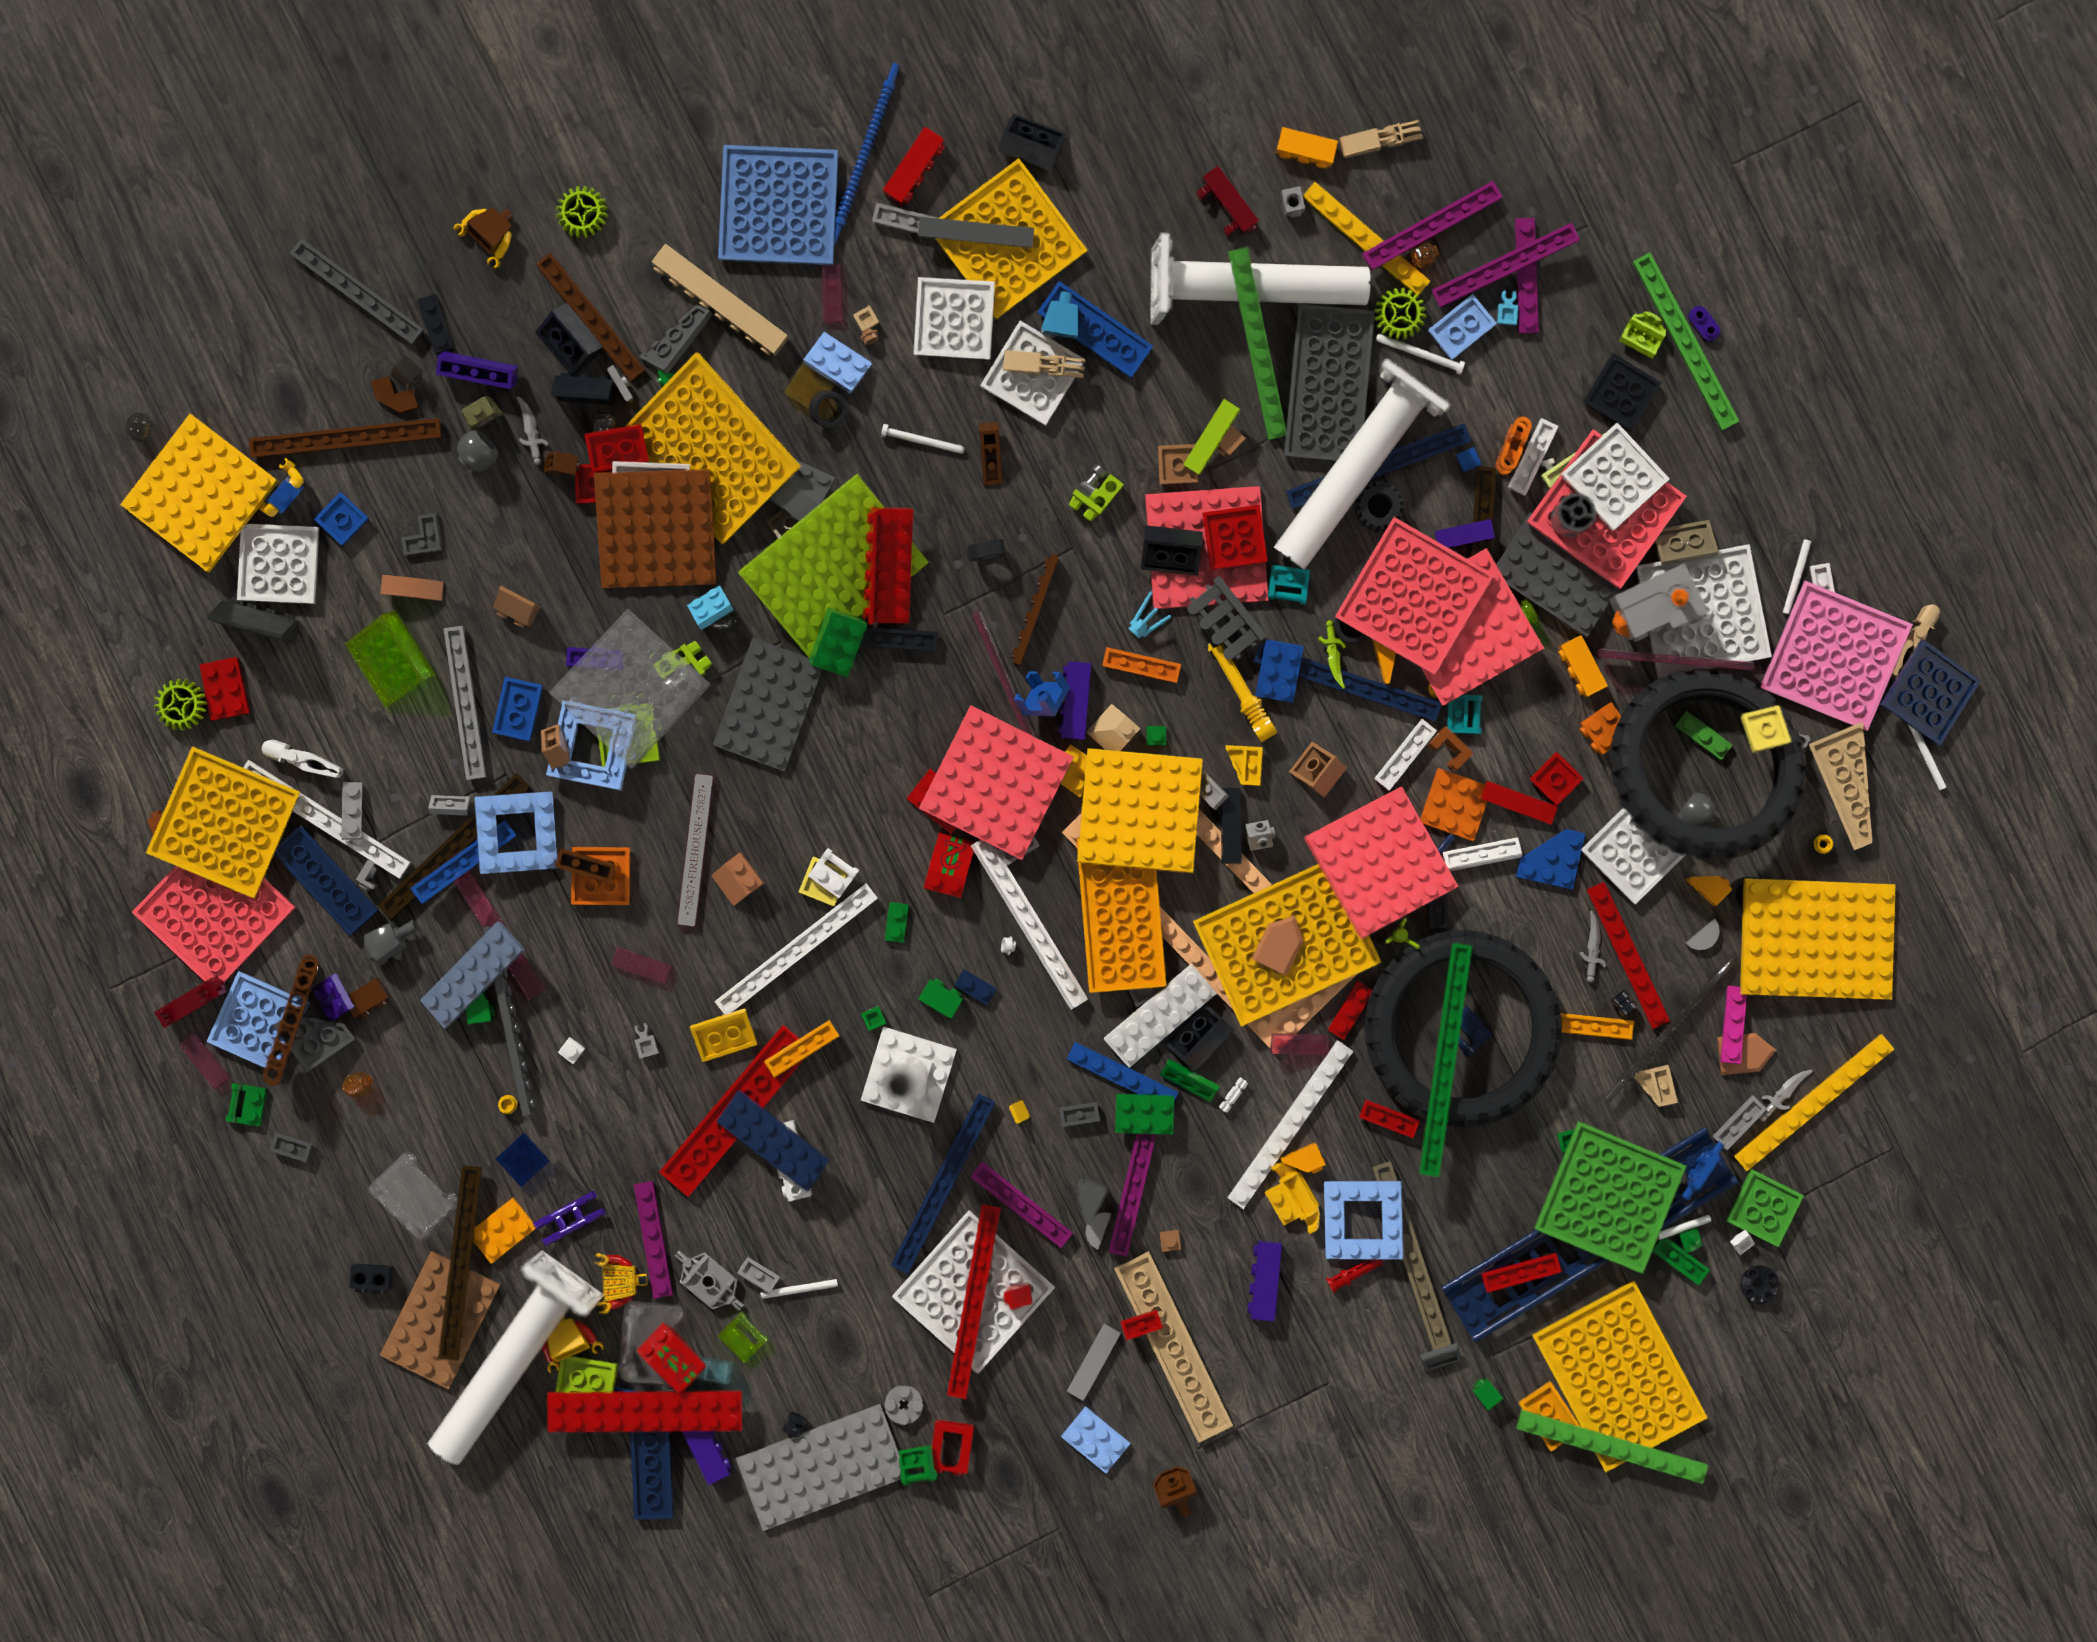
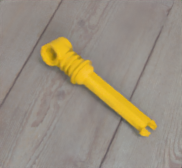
[1208,642,1278,742]

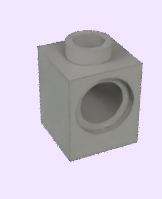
[1280,186,1305,218]

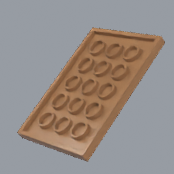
[380,1251,501,1389]

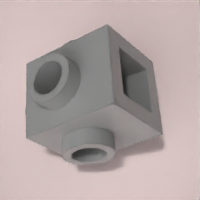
[1245,820,1276,851]

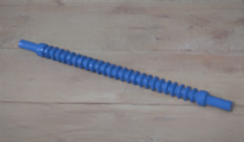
[829,63,900,244]

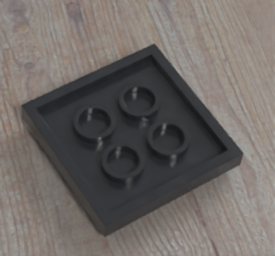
[1582,353,1662,432]

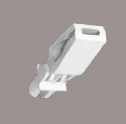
[262,740,343,778]

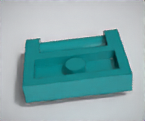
[1268,565,1310,604]
[1447,695,1483,734]

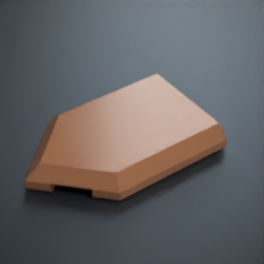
[1251,916,1303,976]
[1717,1033,1776,1075]

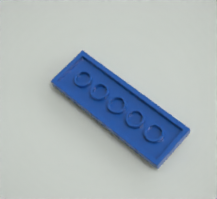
[1037,281,1153,378]

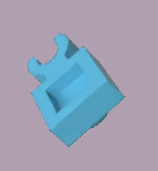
[1497,291,1518,326]

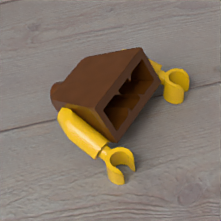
[454,208,513,269]

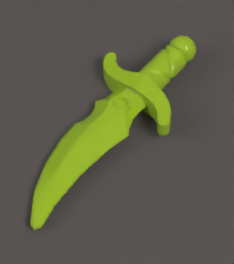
[1318,620,1346,689]

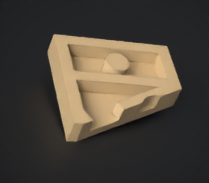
[1632,1065,1678,1107]

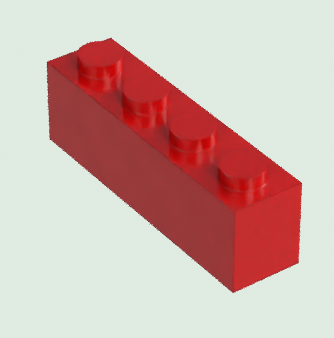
[883,127,945,206]

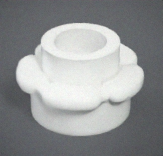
[1001,936,1016,955]

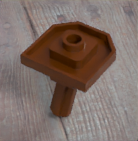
[1153,1466,1198,1518]

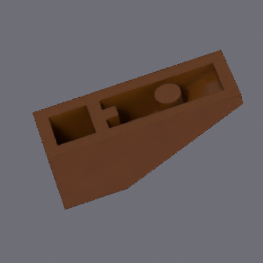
[979,422,1002,485]

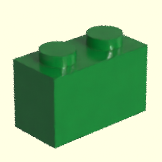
[918,978,963,1019]

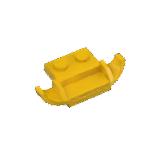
[1265,1162,1320,1234]

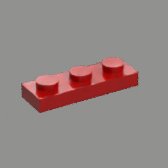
[1327,981,1373,1040]
[1359,1099,1420,1138]

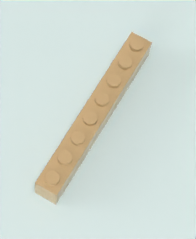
[651,244,789,356]

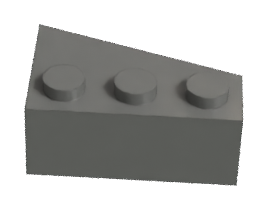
[770,459,835,521]

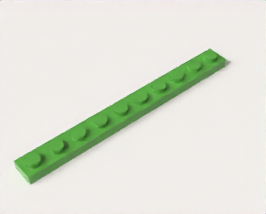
[1228,247,1286,440]
[1632,253,1739,431]
[1516,1409,1708,1484]

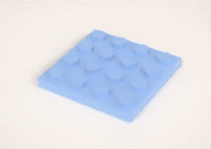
[207,971,310,1068]

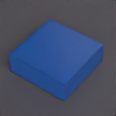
[1456,447,1482,473]

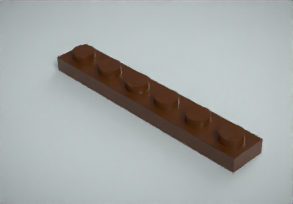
[1011,554,1059,666]

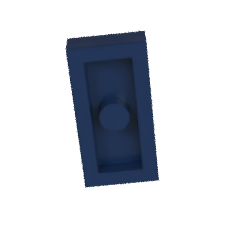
[954,969,997,1005]

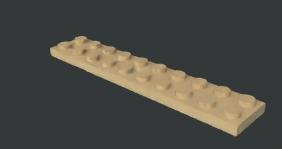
[1114,1251,1233,1443]

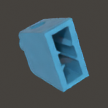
[1041,292,1078,339]

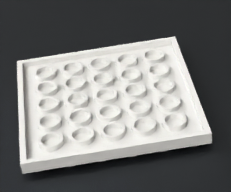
[1636,544,1772,679]
[892,1210,1055,1374]

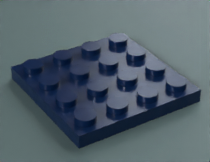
[1880,640,1981,746]

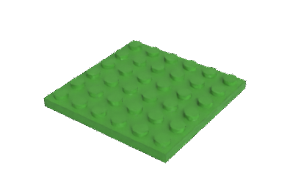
[1534,1121,1686,1274]

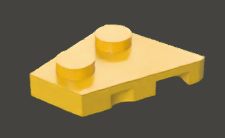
[1226,745,1263,786]

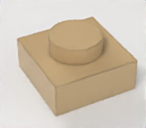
[853,306,879,332]

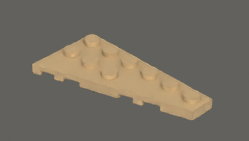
[1808,722,1872,850]

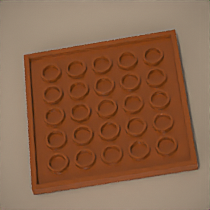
[594,469,717,588]

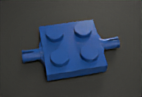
[1682,1141,1725,1200]

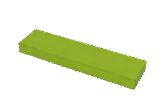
[1183,399,1241,475]

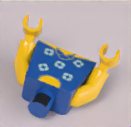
[258,458,304,517]

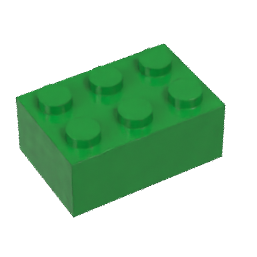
[808,607,867,677]

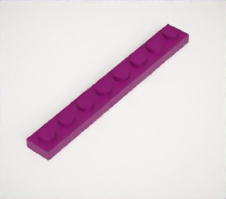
[1362,181,1503,271]
[1432,223,1580,308]
[1108,1133,1156,1256]

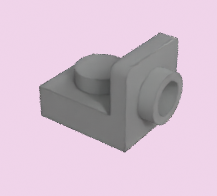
[356,860,377,891]

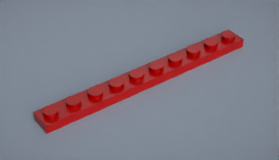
[947,1204,1001,1399]

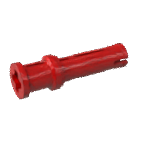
[1326,1259,1384,1294]

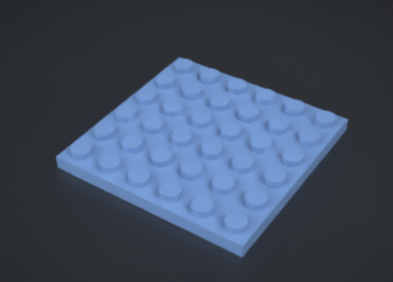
[718,145,838,265]

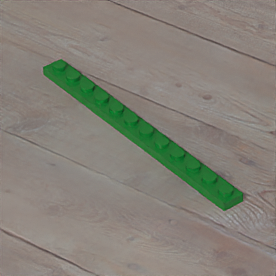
[1419,943,1472,1177]

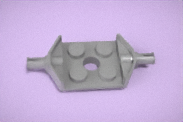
[674,1250,744,1311]

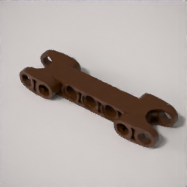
[263,954,318,1086]

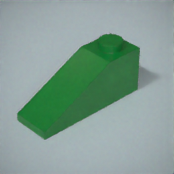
[466,991,496,1024]

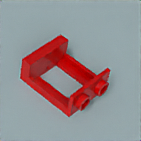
[932,1419,974,1476]

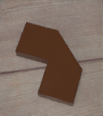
[371,376,419,413]

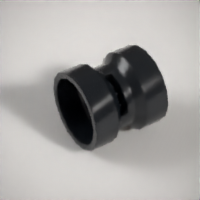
[1610,990,1637,1017]
[782,1412,807,1438]

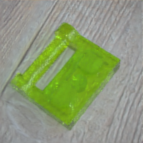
[718,1311,769,1363]

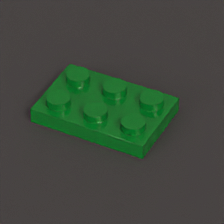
[1115,1094,1174,1135]

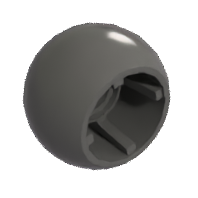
[456,430,499,472]
[1676,793,1717,828]

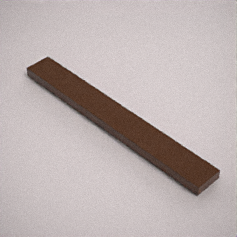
[536,252,646,383]

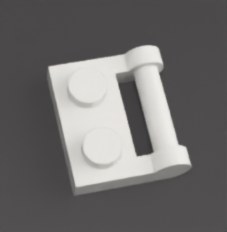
[808,848,859,898]

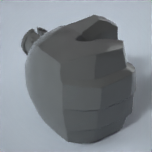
[364,920,419,966]

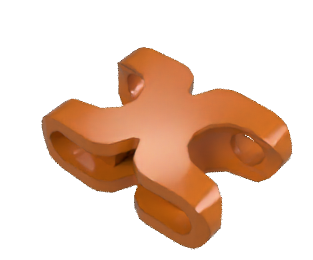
[1495,417,1532,475]

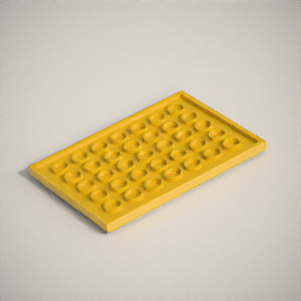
[626,353,802,545]
[1193,864,1381,1026]
[1740,879,1895,1000]
[1532,1280,1708,1472]

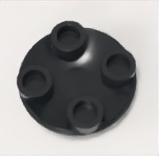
[1740,1265,1779,1304]

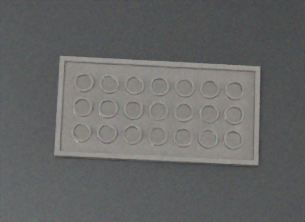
[736,1403,901,1531]

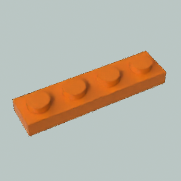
[1102,647,1181,683]

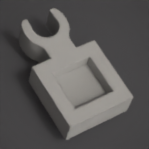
[635,1023,659,1059]

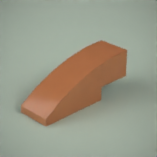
[381,575,444,601]

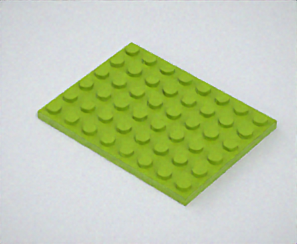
[738,474,929,657]

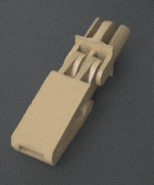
[1340,120,1423,158]
[1002,350,1085,378]
[1891,605,1940,679]

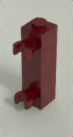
[1196,166,1259,237]
[154,976,227,1028]

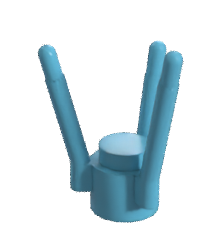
[1128,591,1171,639]

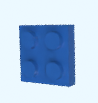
[314,492,369,546]

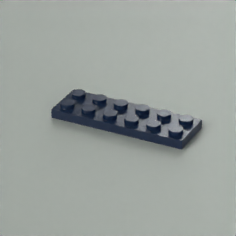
[274,825,379,936]
[716,1090,830,1191]
[630,1431,673,1520]

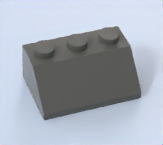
[1076,1176,1107,1226]

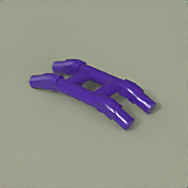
[533,1191,606,1247]

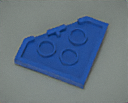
[1516,829,1585,889]

